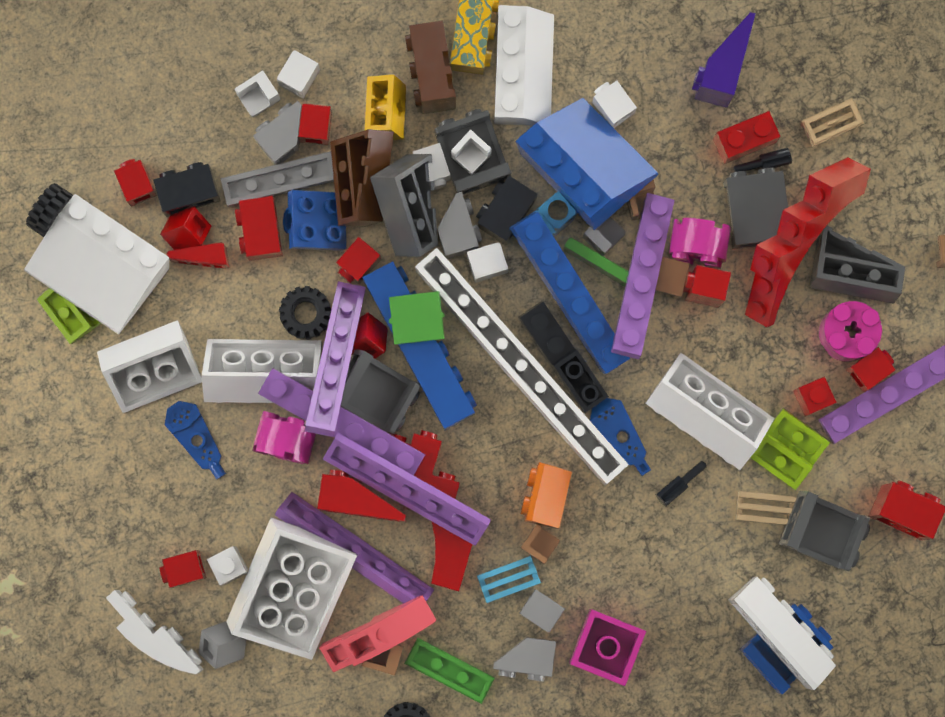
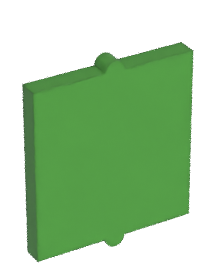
[389,291,445,345]

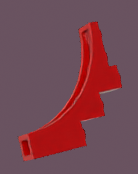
[745,157,871,328]
[390,430,473,592]

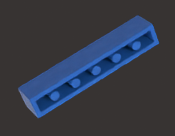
[509,212,630,374]
[362,261,477,431]

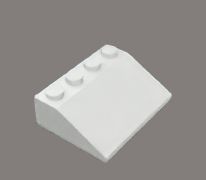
[24,194,169,335]
[226,518,357,660]

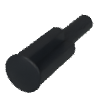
[733,147,792,172]
[655,461,707,507]

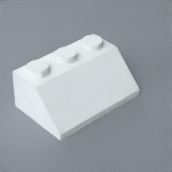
[97,320,202,413]

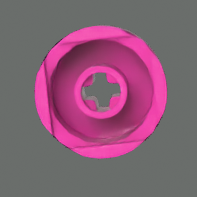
[669,218,731,269]
[819,301,882,362]
[252,411,316,465]

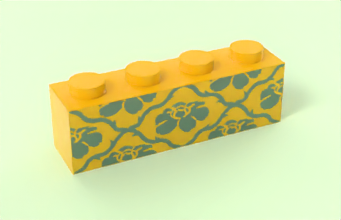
[450,0,499,75]

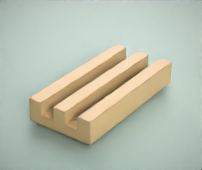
[800,98,864,148]
[735,491,797,525]

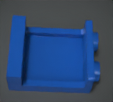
[739,603,834,694]

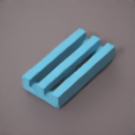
[477,556,541,603]

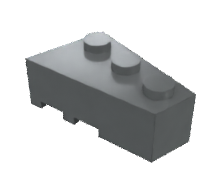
[370,154,438,257]
[810,225,905,304]

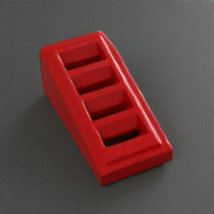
[167,242,229,269]

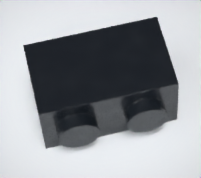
[153,162,221,217]
[476,175,538,245]

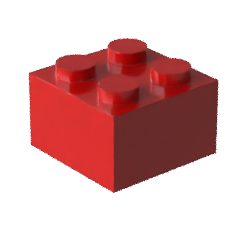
[868,480,945,540]

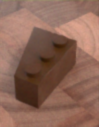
[405,20,456,114]
[330,129,394,227]

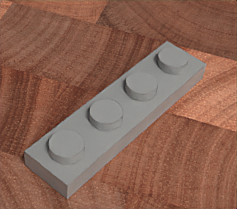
[220,151,334,208]

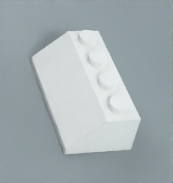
[494,5,554,126]
[202,339,322,403]
[645,353,775,470]
[728,577,836,690]

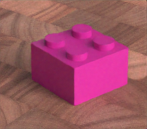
[569,609,646,686]

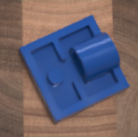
[283,190,347,251]

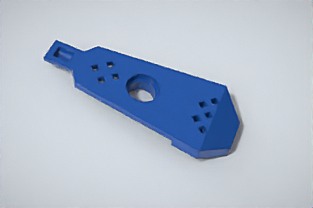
[590,398,651,476]
[165,401,226,480]

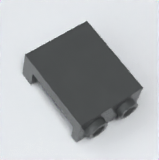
[435,109,511,195]
[723,168,788,249]
[341,349,421,435]
[779,491,870,571]

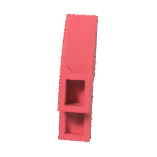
[319,595,436,672]

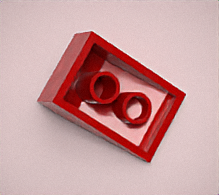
[317,469,407,523]

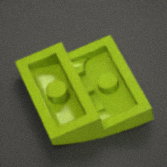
[37,288,101,344]
[750,408,830,490]

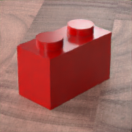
[713,111,781,164]
[235,196,283,261]
[683,265,731,308]

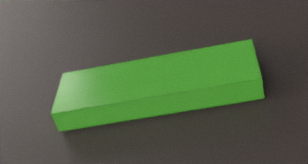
[563,237,629,287]
[404,638,495,704]

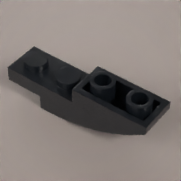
[518,301,609,413]

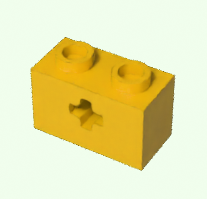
[365,75,406,140]

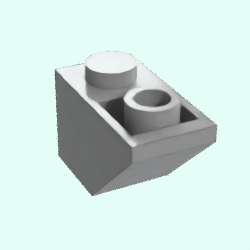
[253,101,302,165]
[437,192,482,260]
[493,637,556,681]

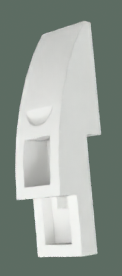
[106,590,203,674]

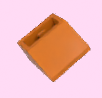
[520,462,572,529]

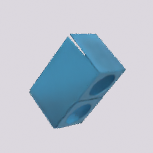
[534,191,577,237]

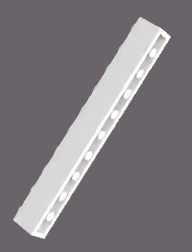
[415,248,628,486]

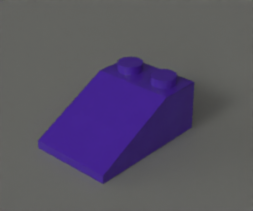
[692,12,756,108]

